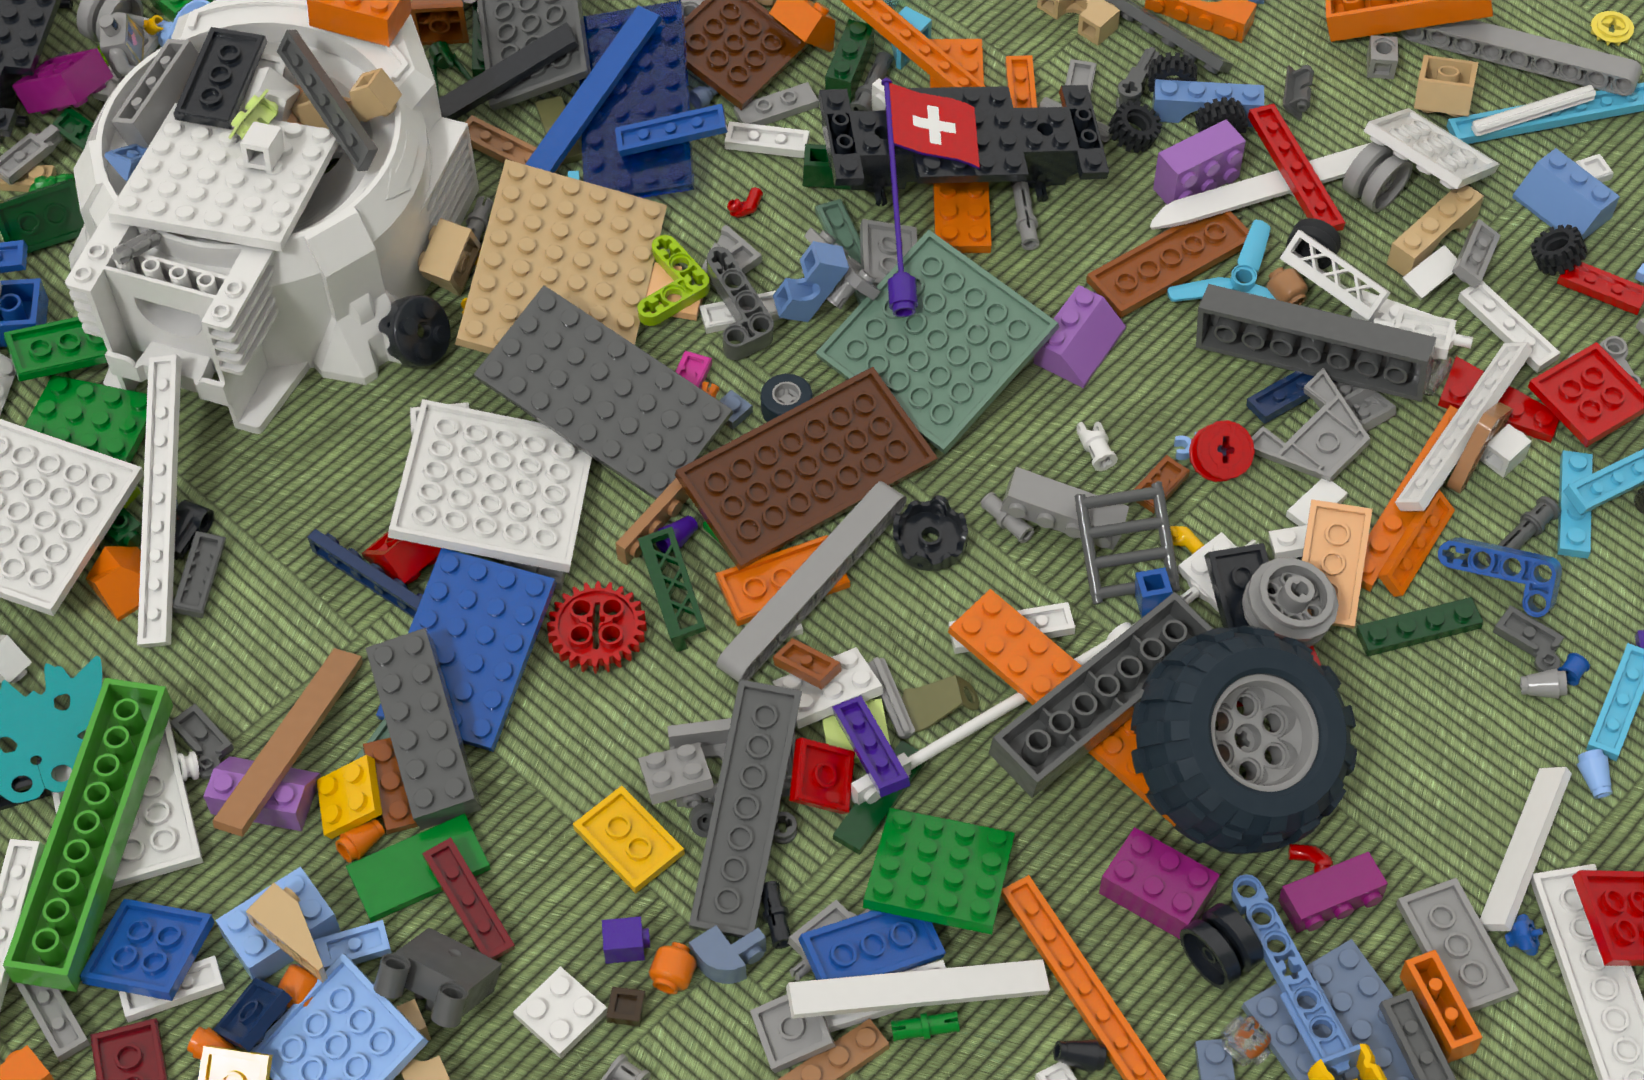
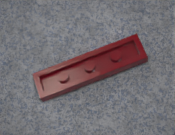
[422,837,515,960]

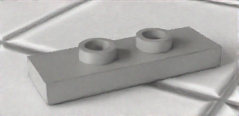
[734,82,819,125]

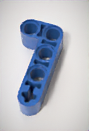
[1438,537,1562,617]

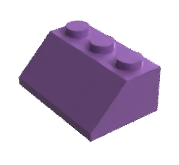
[1034,285,1126,388]
[203,756,321,831]

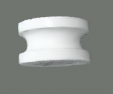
[177,751,199,781]

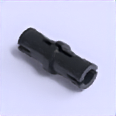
[762,881,791,949]

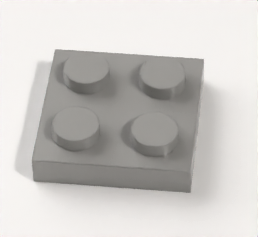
[638,742,714,805]
[750,994,836,1073]

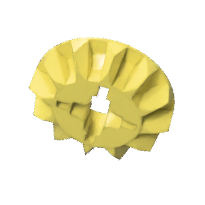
[1590,11,1634,46]

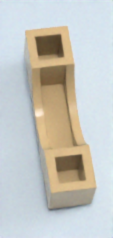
[290,68,402,129]
[1387,185,1484,276]

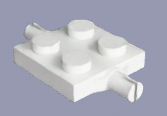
[1374,309,1473,360]
[1177,532,1259,613]

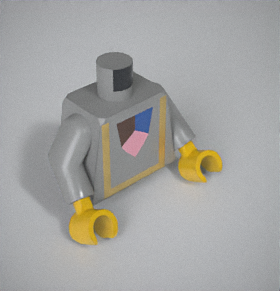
[98,12,164,78]

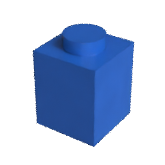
[1135,567,1173,618]

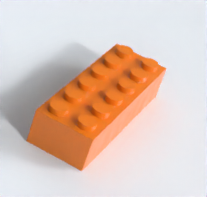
[1325,0,1493,42]

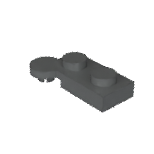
[1493,605,1564,672]
[170,704,234,779]

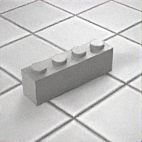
[111,39,199,148]
[1000,467,1129,550]

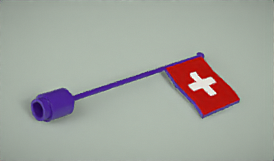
[881,78,980,317]

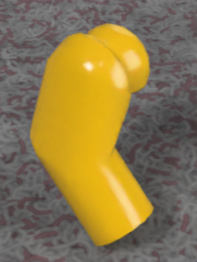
[1170,526,1204,554]

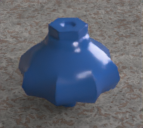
[1505,914,1543,956]

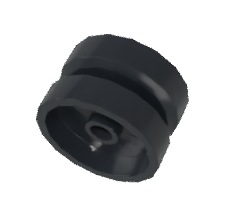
[1179,903,1264,990]

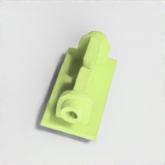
[228,89,278,139]

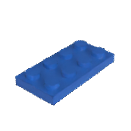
[798,910,946,980]

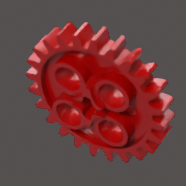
[547,581,647,674]

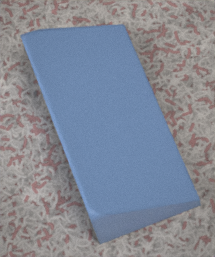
[104,144,147,181]

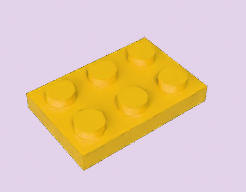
[573,785,685,894]

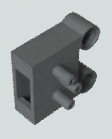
[373,928,502,1028]

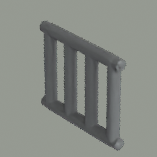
[1074,481,1180,605]

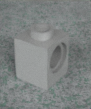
[1366,35,1398,79]

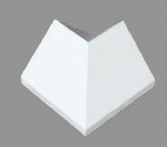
[238,67,300,122]

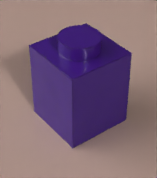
[602,917,650,964]

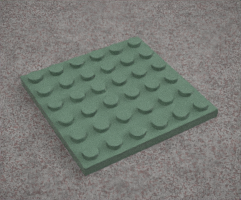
[816,229,1059,454]

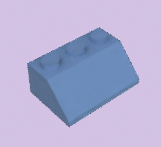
[1512,148,1620,240]

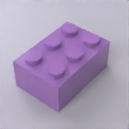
[1153,120,1246,204]

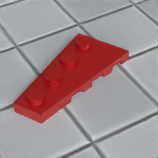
[1438,356,1559,443]

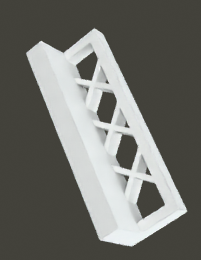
[1280,229,1391,322]

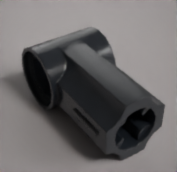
[174,499,214,560]

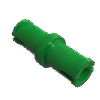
[891,1011,960,1042]

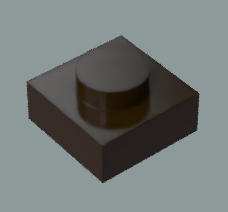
[606,986,646,1027]

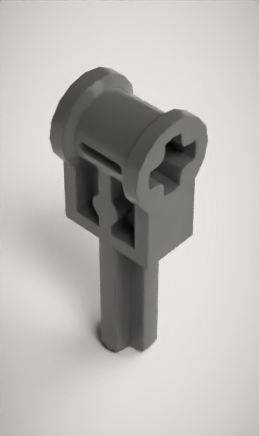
[1116,47,1160,109]

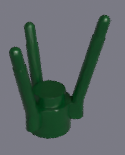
[428,41,472,99]

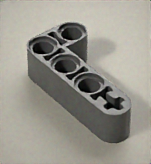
[707,247,774,361]

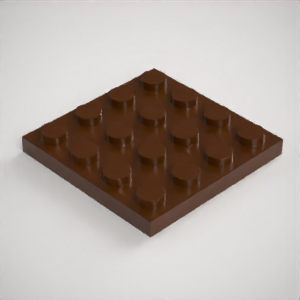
[659,0,808,111]

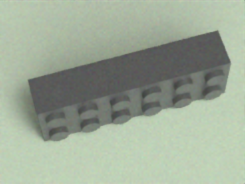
[366,628,482,830]

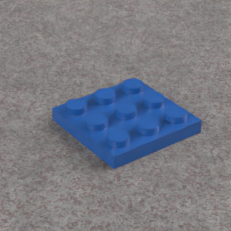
[80,899,215,1001]

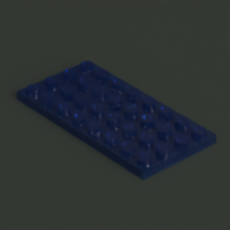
[579,0,695,198]

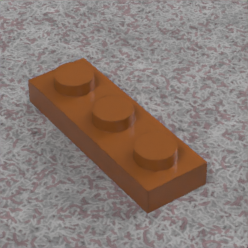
[363,738,418,835]

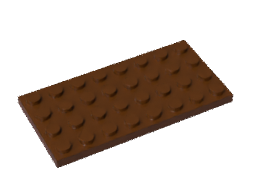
[675,367,938,570]

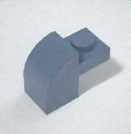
[689,925,766,984]

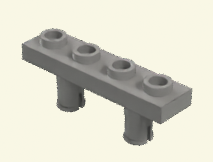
[801,227,881,309]

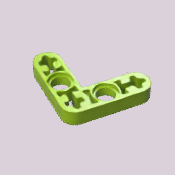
[638,235,710,326]

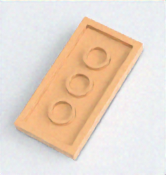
[1302,499,1372,629]

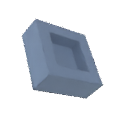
[719,390,753,429]

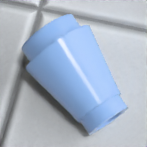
[1577,749,1613,799]

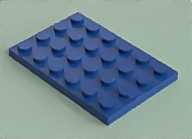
[376,548,557,752]

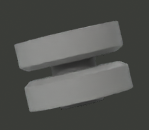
[76,0,144,42]
[1342,142,1413,212]

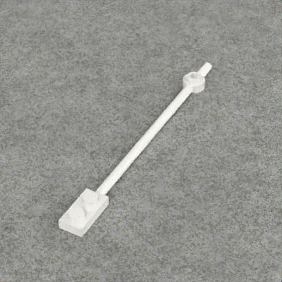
[851,621,1138,805]

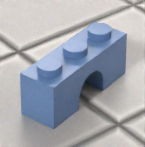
[773,241,849,322]

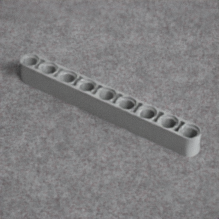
[1401,20,1642,96]
[716,481,907,682]

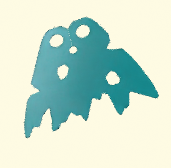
[0,656,103,803]

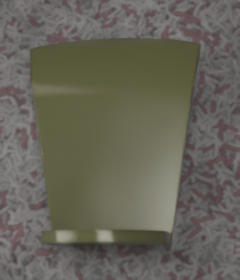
[902,675,979,733]

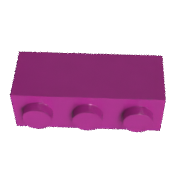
[1278,851,1388,933]

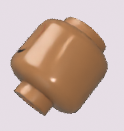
[1266,267,1308,305]

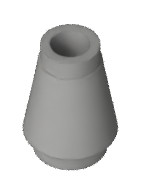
[1520,668,1567,699]

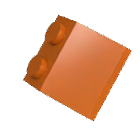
[769,0,836,52]

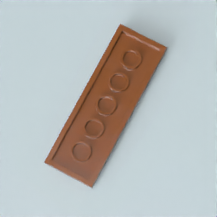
[1086,211,1249,318]

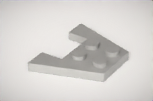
[1251,368,1370,482]

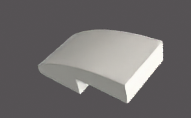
[1402,245,1457,301]

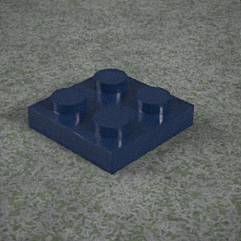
[213,978,292,1052]

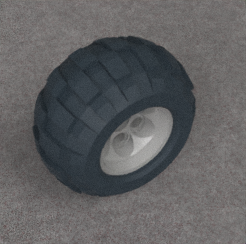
[1130,626,1357,855]

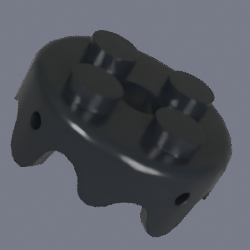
[378,295,451,368]
[893,495,968,571]

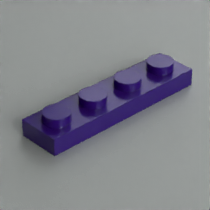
[832,695,910,797]

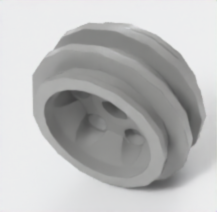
[1242,558,1339,647]

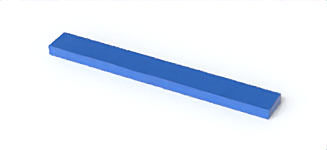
[525,5,662,173]

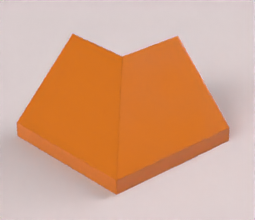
[86,546,141,622]

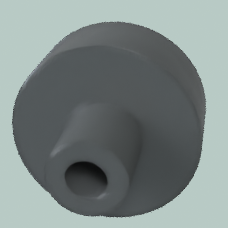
[689,803,713,837]

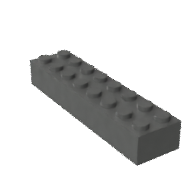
[1196,284,1437,402]
[989,592,1213,798]

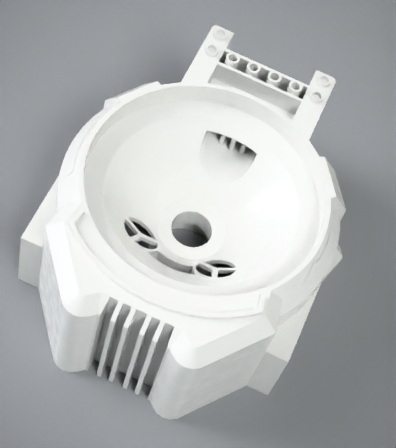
[65,0,479,434]

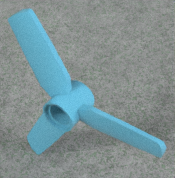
[1167,219,1276,302]

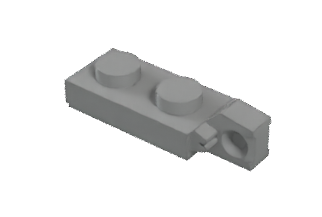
[0,124,63,185]

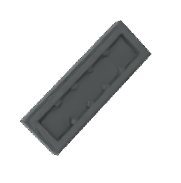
[172,531,226,619]

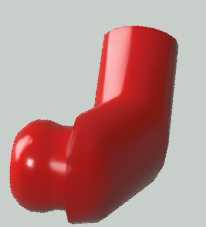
[1288,844,1333,873]

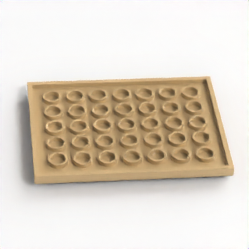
[455,159,667,354]

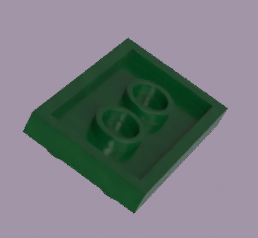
[0,178,85,253]

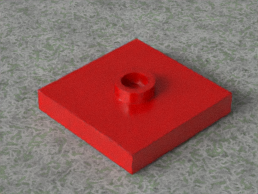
[789,737,855,815]

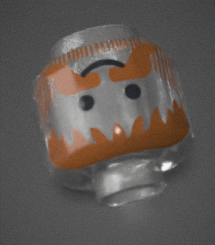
[1221,1015,1271,1066]

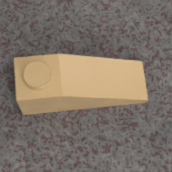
[246,883,328,983]

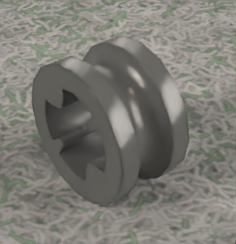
[773,812,797,844]

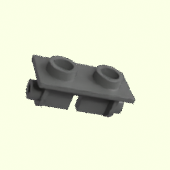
[1283,65,1314,121]

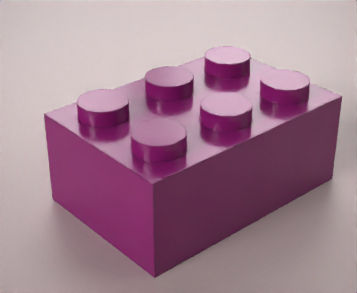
[12,48,114,114]
[1099,827,1220,939]

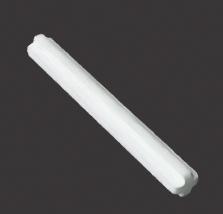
[1471,85,1596,136]

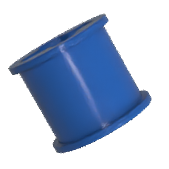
[1557,653,1590,686]

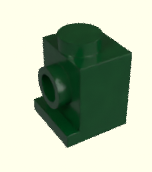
[104,507,142,547]

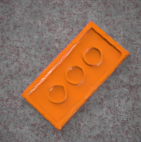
[715,535,850,627]

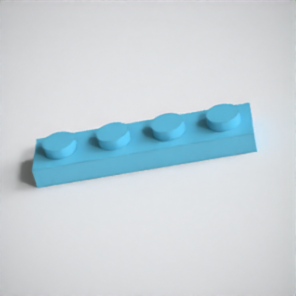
[1563,449,1644,515]
[1557,450,1593,559]
[1586,643,1644,761]

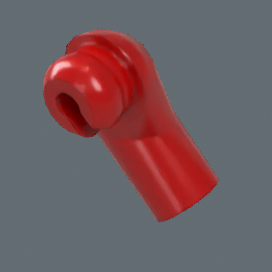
[727,187,763,218]

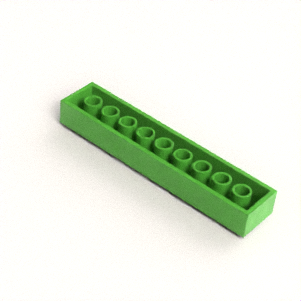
[3,678,173,992]

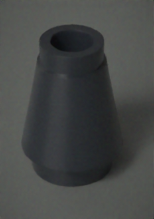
[1053,1039,1106,1073]

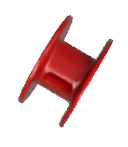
[1189,420,1255,482]

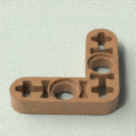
[1446,402,1513,494]

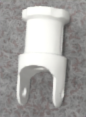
[1077,422,1118,471]

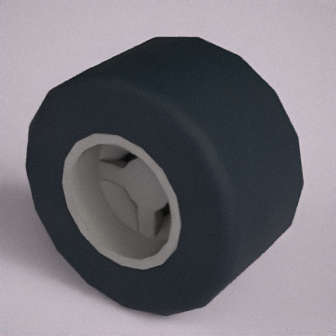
[760,373,813,422]

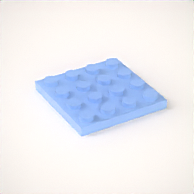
[251,953,429,1080]

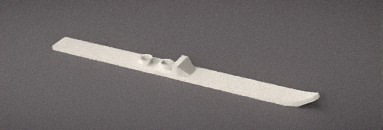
[1150,142,1394,230]

